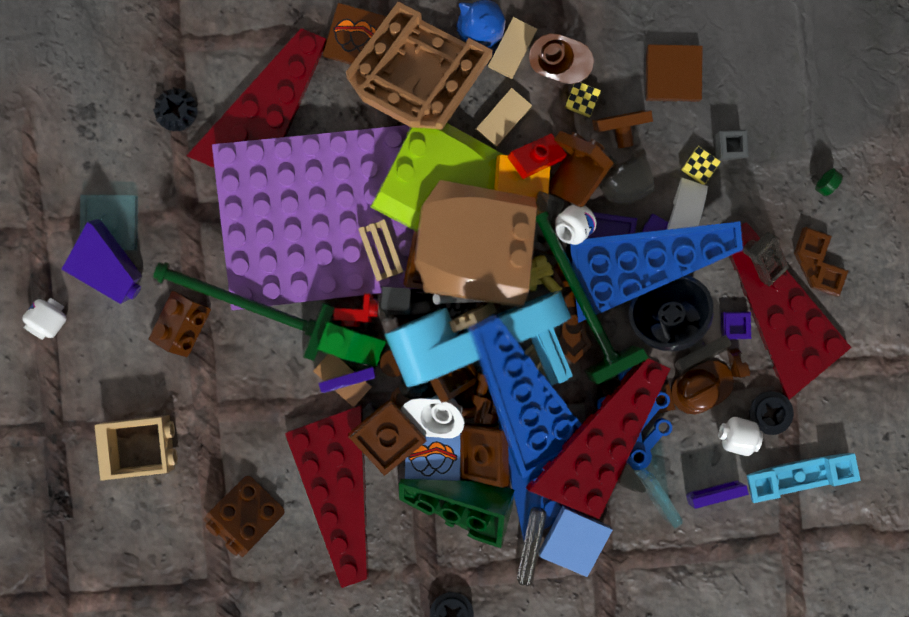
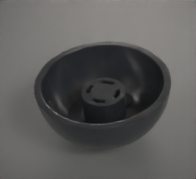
[629,275,714,351]

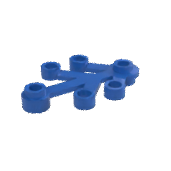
[597,366,672,470]

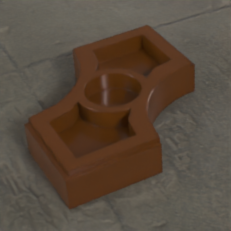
[558,290,593,364]

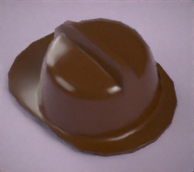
[529,33,594,84]
[671,361,734,414]

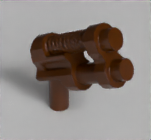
[462,369,499,425]

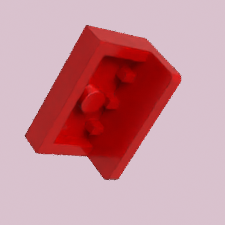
[334,293,379,327]

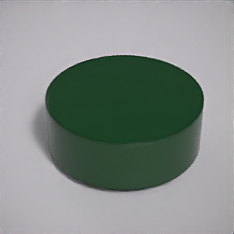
[815,168,843,196]

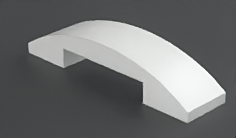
[666,178,708,230]

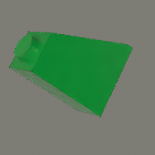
[318,322,387,367]

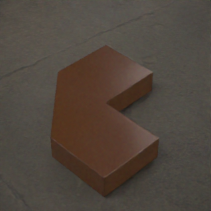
[794,227,848,297]

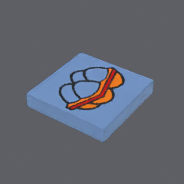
[405,434,461,481]

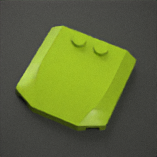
[370,123,504,231]

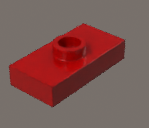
[507,133,567,179]

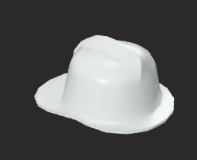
[401,395,464,438]

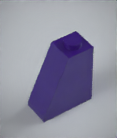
[62,219,143,304]

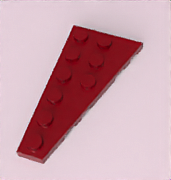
[187,28,327,169]
[729,222,852,400]
[526,358,670,519]
[285,404,369,588]

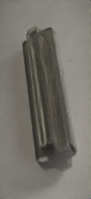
[517,507,547,586]

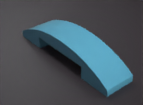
[746,453,861,503]

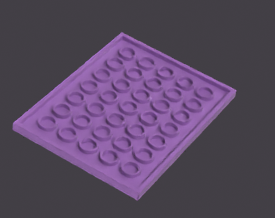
[212,125,416,311]

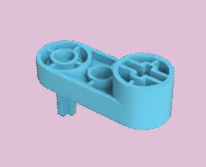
[384,290,573,387]

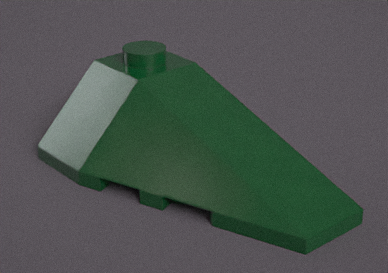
[399,479,515,548]

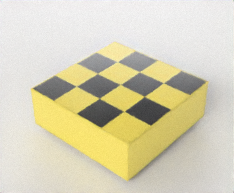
[565,82,601,118]
[681,146,721,185]

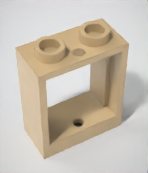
[95,415,178,481]

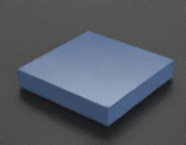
[538,506,613,577]

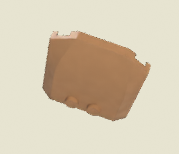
[346,1,493,129]
[414,180,537,308]

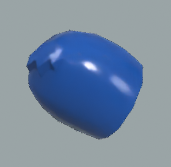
[456,0,506,47]

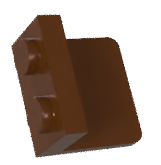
[548,131,613,207]
[203,476,285,558]

